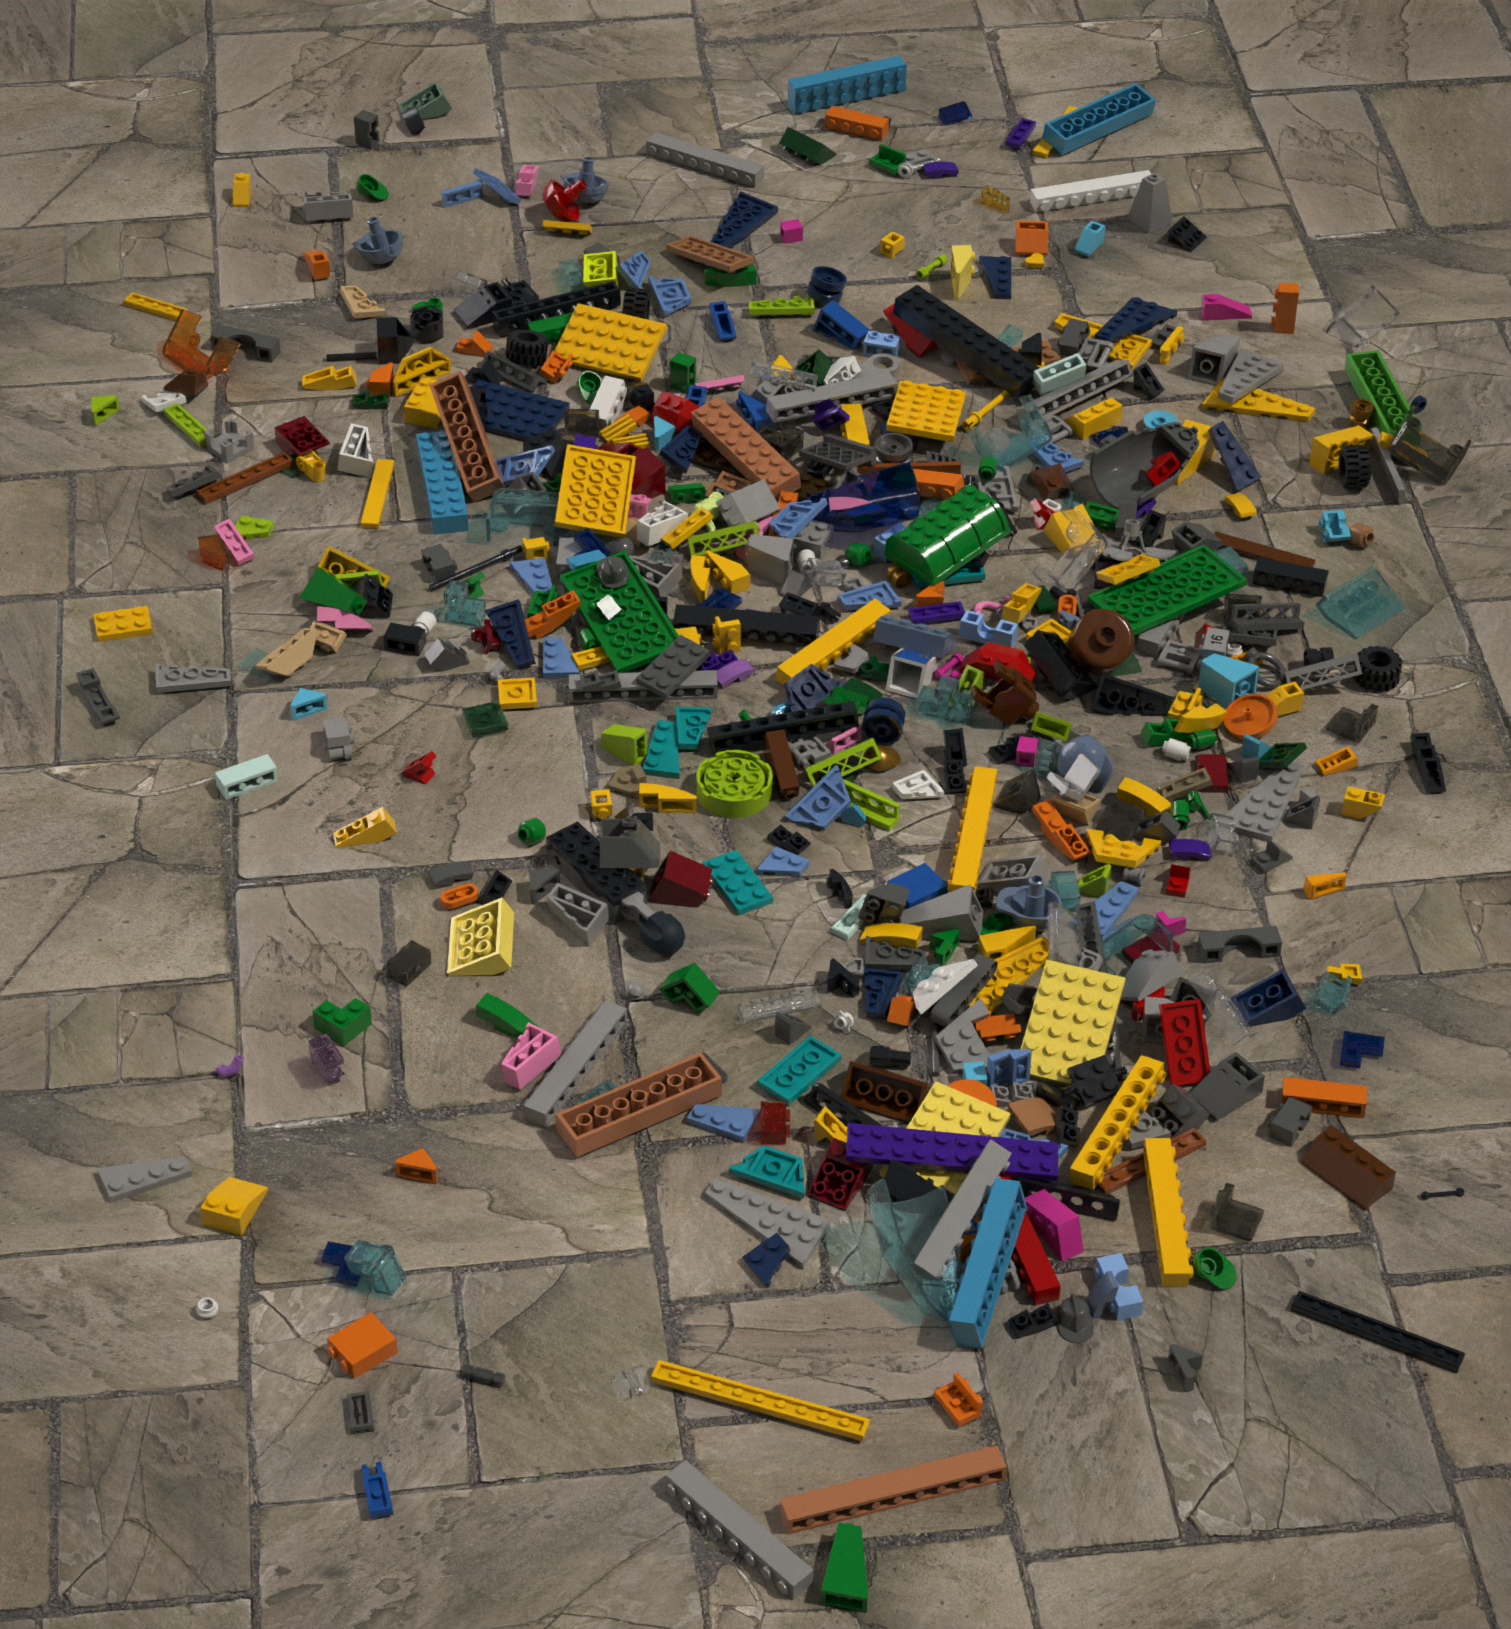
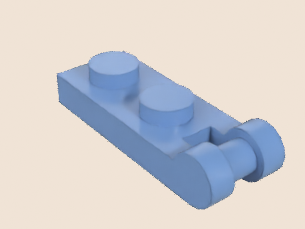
[441,179,483,207]

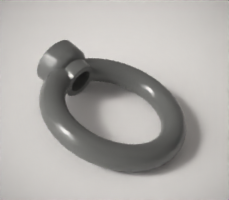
[1243,647,1286,688]

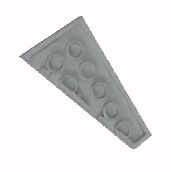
[1217,762,1304,841]
[705,1178,830,1269]

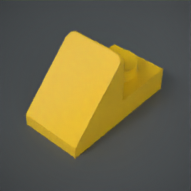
[813,1106,847,1142]

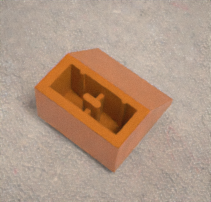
[1015,220,1048,256]

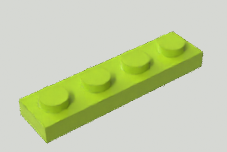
[163,403,214,447]

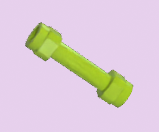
[916,254,948,279]

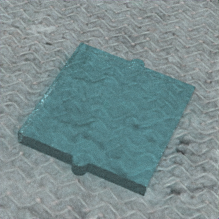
[237,648,269,679]

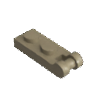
[1156,767,1213,803]

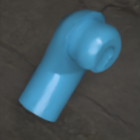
[772,701,790,715]

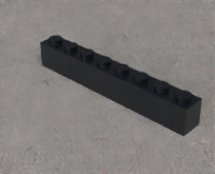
[673,604,821,645]

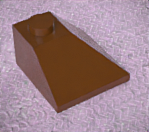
[163,368,208,396]
[1030,463,1075,501]

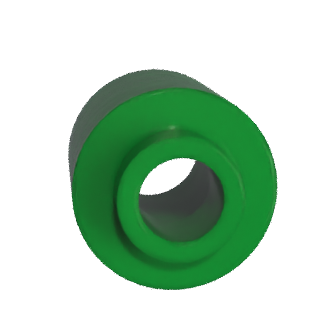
[978,456,997,481]
[578,627,600,650]
[1187,728,1217,750]
[1170,800,1190,829]

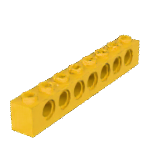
[1070,1055,1166,1190]

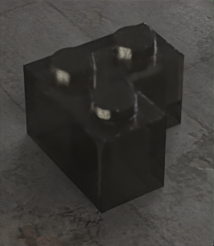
[757,425,804,460]

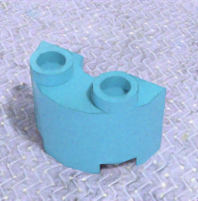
[1319,510,1351,542]

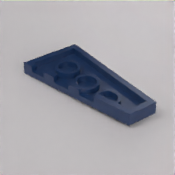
[1208,421,1261,494]
[485,599,536,669]

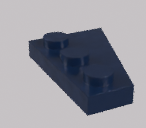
[659,424,702,474]
[864,968,903,1019]

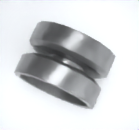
[875,433,913,464]

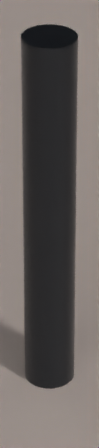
[326,352,377,361]

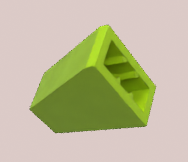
[601,724,647,765]

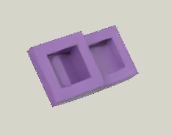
[716,659,755,688]

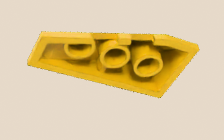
[317,546,391,588]

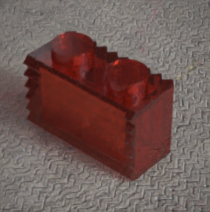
[761,1101,790,1144]

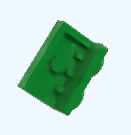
[869,144,906,175]
[1085,501,1119,531]
[527,585,559,618]

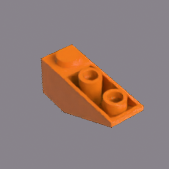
[302,249,330,280]

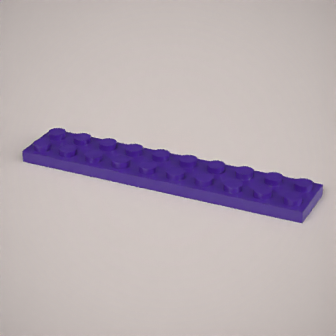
[846,1123,1058,1181]

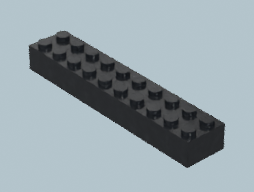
[893,285,1040,399]

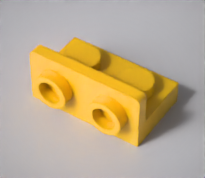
[1168,688,1203,719]

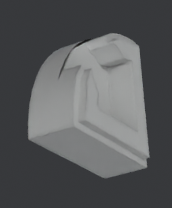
[1020,617,1039,632]

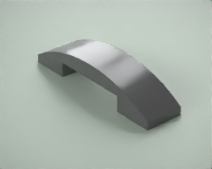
[76,668,120,724]

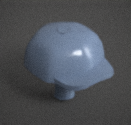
[561,157,609,203]
[352,217,403,264]
[1058,735,1114,794]
[996,876,1062,932]

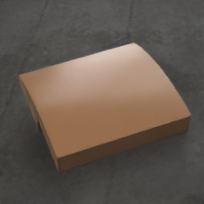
[705,471,753,498]
[1008,1098,1056,1137]

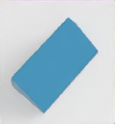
[566,550,606,571]

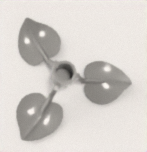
[1098,519,1177,561]

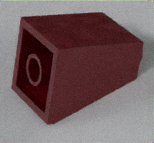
[631,448,666,499]
[648,850,713,908]

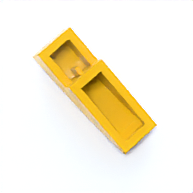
[302,365,357,390]
[690,555,710,605]
[1001,583,1042,624]
[1174,703,1227,733]
[1117,777,1171,817]
[639,783,697,813]
[859,923,923,949]

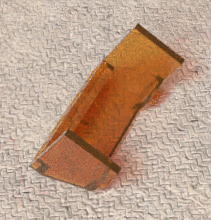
[162,309,241,379]

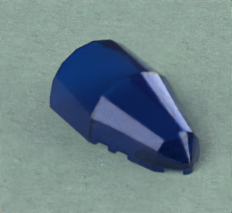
[806,462,920,532]

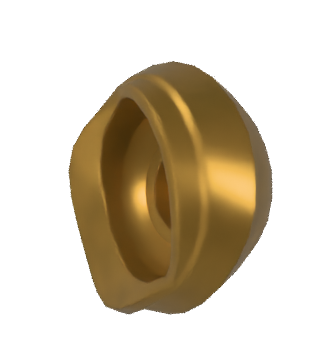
[864,745,901,772]

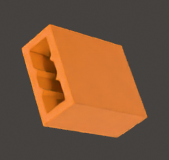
[327,1312,398,1379]

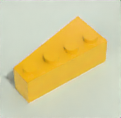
[1309,425,1374,475]

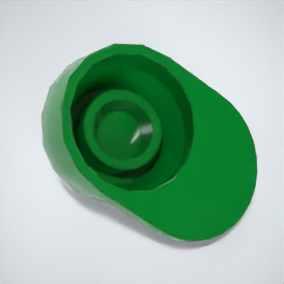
[355,174,389,200]
[576,371,602,405]
[1192,1247,1237,1290]

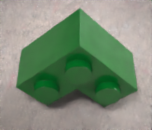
[659,963,720,1012]
[312,998,372,1047]

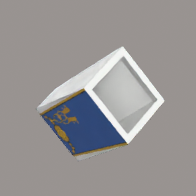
[885,648,939,699]

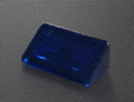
[938,101,972,126]
[1090,426,1128,446]

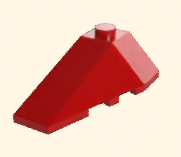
[883,303,939,358]

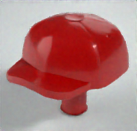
[542,179,587,222]

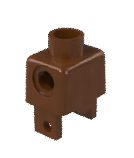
[970,660,1039,726]

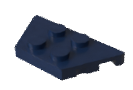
[783,664,845,712]

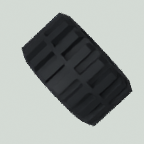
[622,287,650,320]
[505,330,549,366]
[1339,444,1371,489]
[1354,645,1402,692]

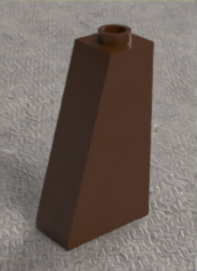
[763,729,800,799]

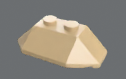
[255,628,317,677]

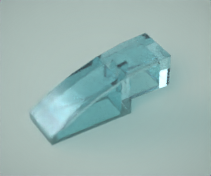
[558,257,587,292]

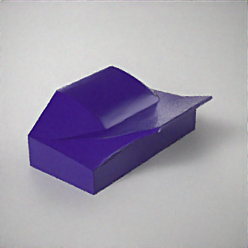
[812,398,850,431]

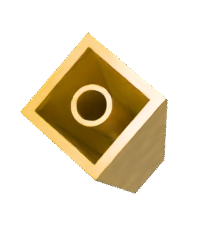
[1173,419,1216,485]

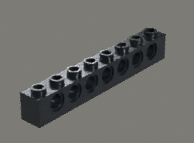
[492,281,621,337]
[706,701,859,754]

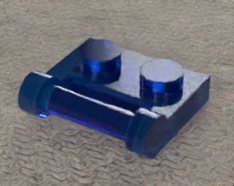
[696,587,742,609]

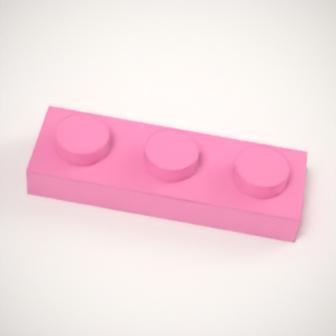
[694,375,745,392]
[214,518,255,565]

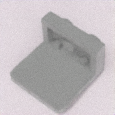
[1046,754,1100,802]

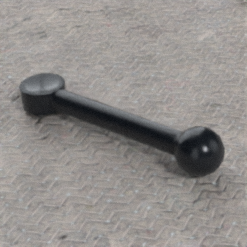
[1421,1188,1464,1200]

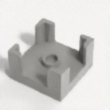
[204,418,254,464]

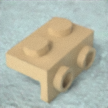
[310,620,347,653]

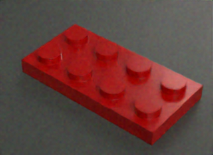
[1159,999,1211,1086]

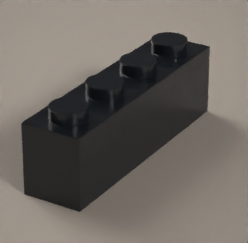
[1253,557,1329,597]

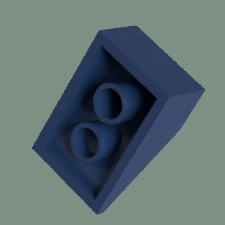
[1231,968,1306,1026]

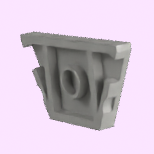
[976,466,1018,512]

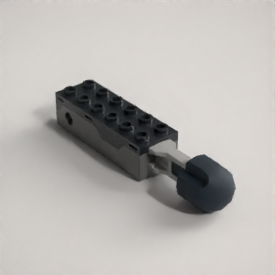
[546,821,685,955]

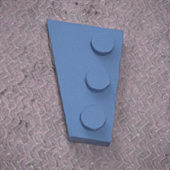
[615,250,651,288]
[510,558,552,595]
[837,581,902,610]
[543,637,580,678]
[687,1104,761,1143]

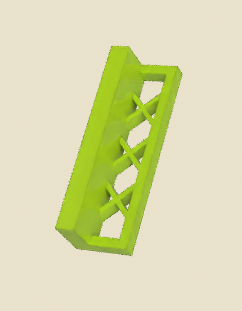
[688,521,761,556]
[803,738,882,787]
[843,779,900,832]

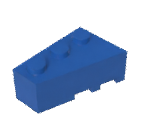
[812,300,870,350]

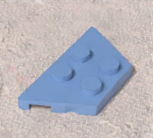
[648,275,692,316]
[495,445,555,486]
[769,498,828,539]
[785,765,852,830]

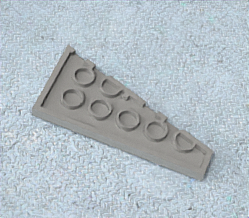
[1218,348,1284,403]

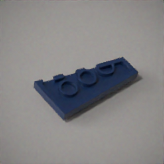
[979,256,1011,300]

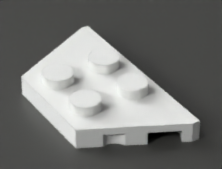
[912,959,978,1014]

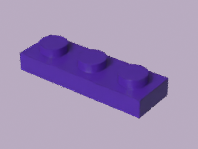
[1005,118,1036,150]
[908,601,965,625]

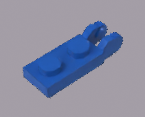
[362,1461,393,1519]

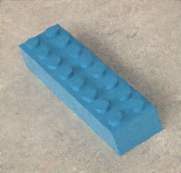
[788,55,907,115]
[1042,83,1156,155]
[416,431,469,535]
[948,1178,1027,1349]

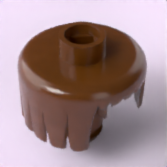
[1068,609,1134,675]

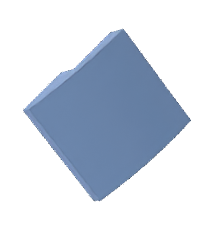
[986,1049,1032,1088]

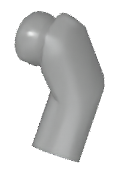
[489,662,506,684]

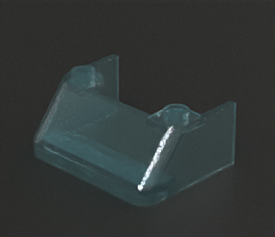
[966,394,1053,471]
[486,488,561,547]
[1078,914,1173,975]

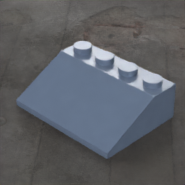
[873,615,958,658]

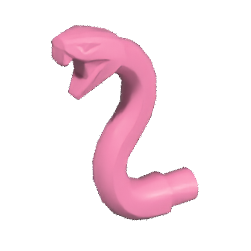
[973,593,1012,614]

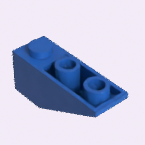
[736,391,775,434]

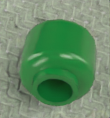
[845,543,872,567]
[517,818,546,845]

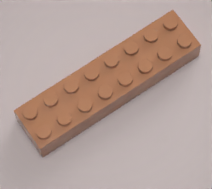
[430,371,506,502]
[691,396,801,501]
[556,1052,722,1158]

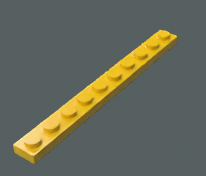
[651,1360,870,1442]

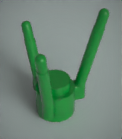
[1184,791,1218,830]

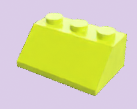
[583,251,618,287]

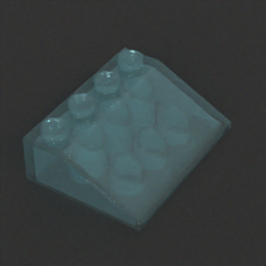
[1315,565,1406,640]

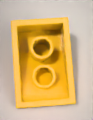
[200,1177,268,1236]

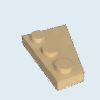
[340,285,386,319]

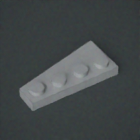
[155,663,231,693]

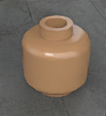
[1349,523,1375,548]

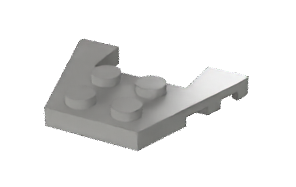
[935,999,1010,1073]

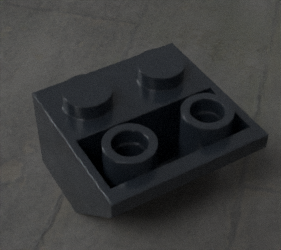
[352,574,393,619]

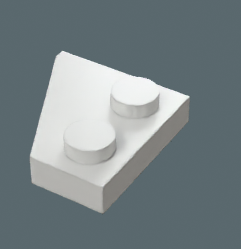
[141,392,186,413]
[892,770,944,799]

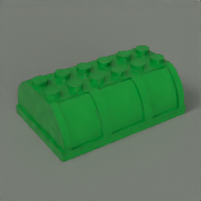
[884,485,1011,587]

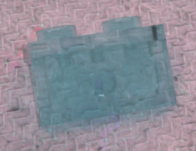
[1314,972,1352,1015]

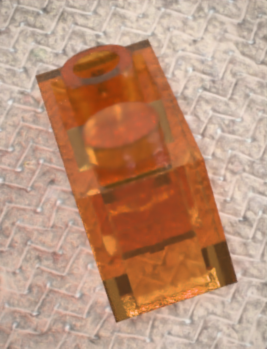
[198,534,227,570]

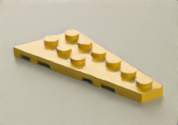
[1054,313,1152,371]
[1202,378,1316,422]

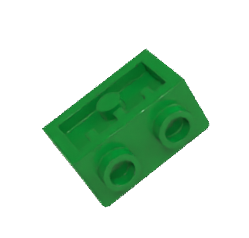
[668,483,705,504]
[823,686,869,714]

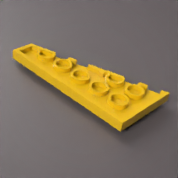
[966,936,1055,1016]

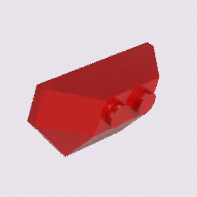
[651,391,699,435]
[959,642,1035,682]

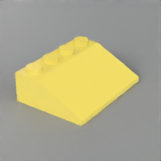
[447,898,514,976]

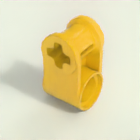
[296,451,325,482]

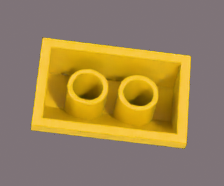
[404,377,442,428]
[1063,397,1123,440]

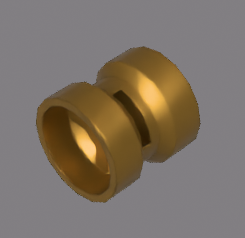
[886,564,910,589]

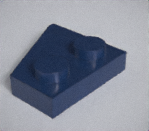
[742,1233,791,1288]

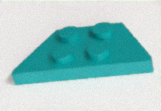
[729,1145,805,1198]

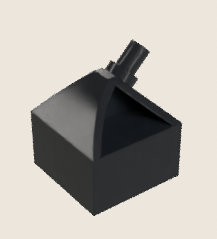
[376,317,420,365]

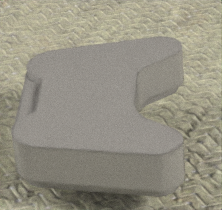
[834,644,869,673]
[1079,948,1103,971]

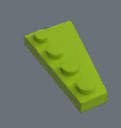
[749,295,815,317]

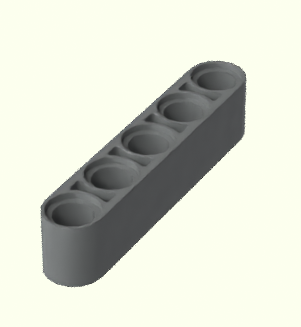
[930,954,998,1028]

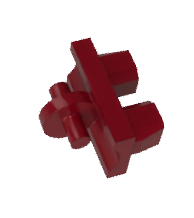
[471,619,501,654]

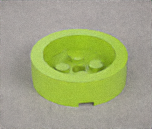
[696,750,773,818]

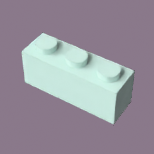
[1033,353,1086,395]
[215,754,278,800]

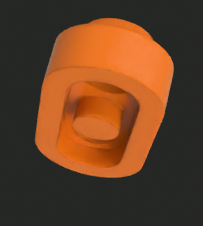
[1058,595,1077,619]
[440,884,478,909]

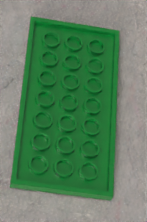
[1087,544,1247,636]
[560,551,679,673]

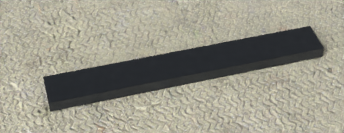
[1291,1291,1465,1373]

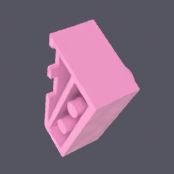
[501,1022,562,1090]

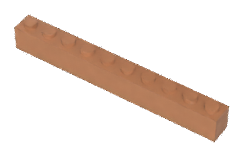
[780,1445,1007,1534]

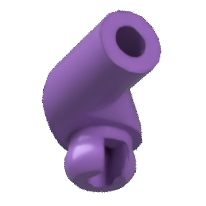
[216,1054,244,1079]

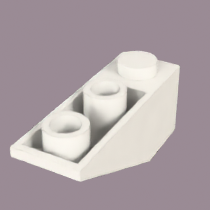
[823,356,861,385]

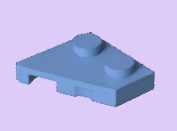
[757,847,810,877]

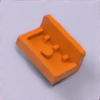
[538,350,573,384]
[975,1013,1021,1042]
[934,1372,983,1427]

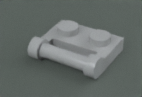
[906,149,940,173]
[1079,337,1115,370]
[1028,415,1074,443]
[1157,640,1200,675]

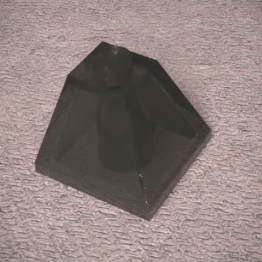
[993,769,1041,815]

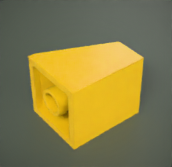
[1043,504,1101,557]

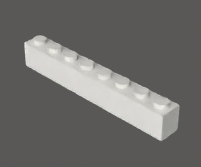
[1030,170,1151,213]

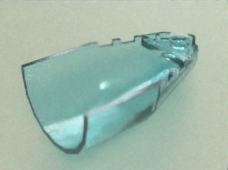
[866,1179,962,1321]

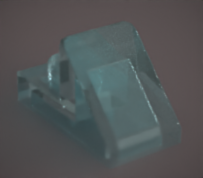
[905,956,942,989]

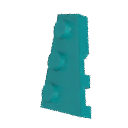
[675,706,712,750]

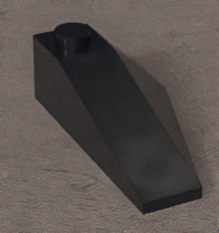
[1090,673,1173,715]
[880,1159,955,1217]

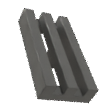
[347,1391,374,1435]

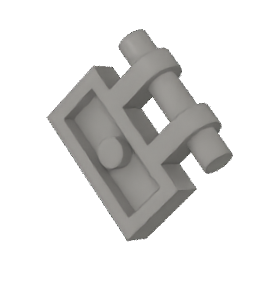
[788,735,831,769]

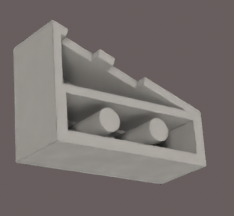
[302,191,354,222]
[547,883,610,946]

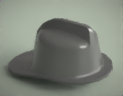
[597,556,629,588]
[1056,1294,1094,1343]

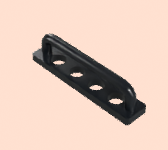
[803,1083,882,1127]
[1015,1177,1120,1221]

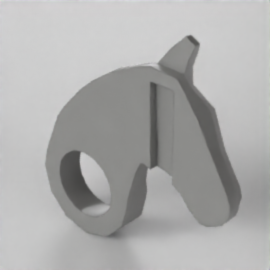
[851,353,899,402]

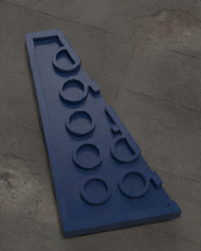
[711,191,778,249]
[1094,297,1178,343]

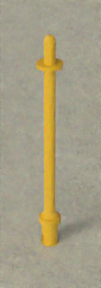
[961,361,1045,431]

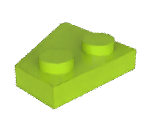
[235,515,275,540]

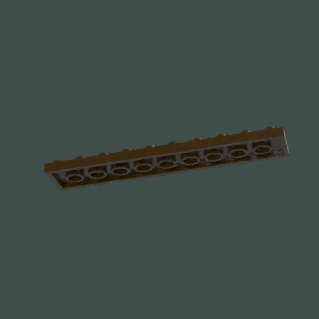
[691,437,833,503]

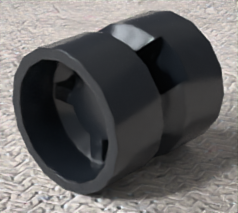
[1303,647,1334,671]

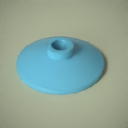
[1144,410,1178,429]

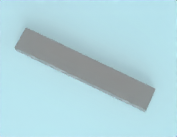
[1371,427,1405,504]

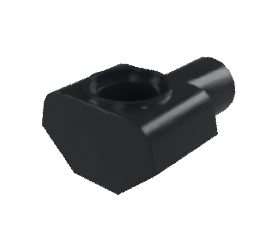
[869,1046,911,1066]

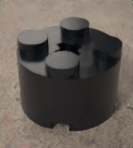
[410,306,444,344]

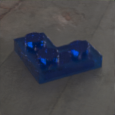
[573,528,611,557]
[1340,1031,1385,1069]
[321,1241,370,1287]

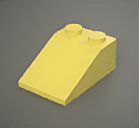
[950,245,975,300]

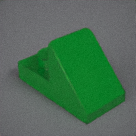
[454,571,485,601]
[929,929,960,967]

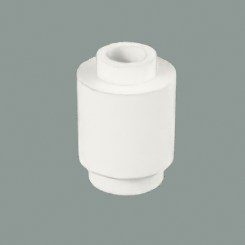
[797,549,816,575]
[413,611,437,636]
[1162,738,1191,761]

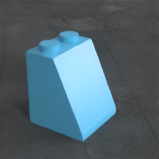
[1198,653,1259,708]

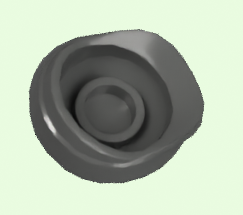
[600,537,635,557]

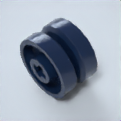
[807,266,847,304]
[862,697,905,746]

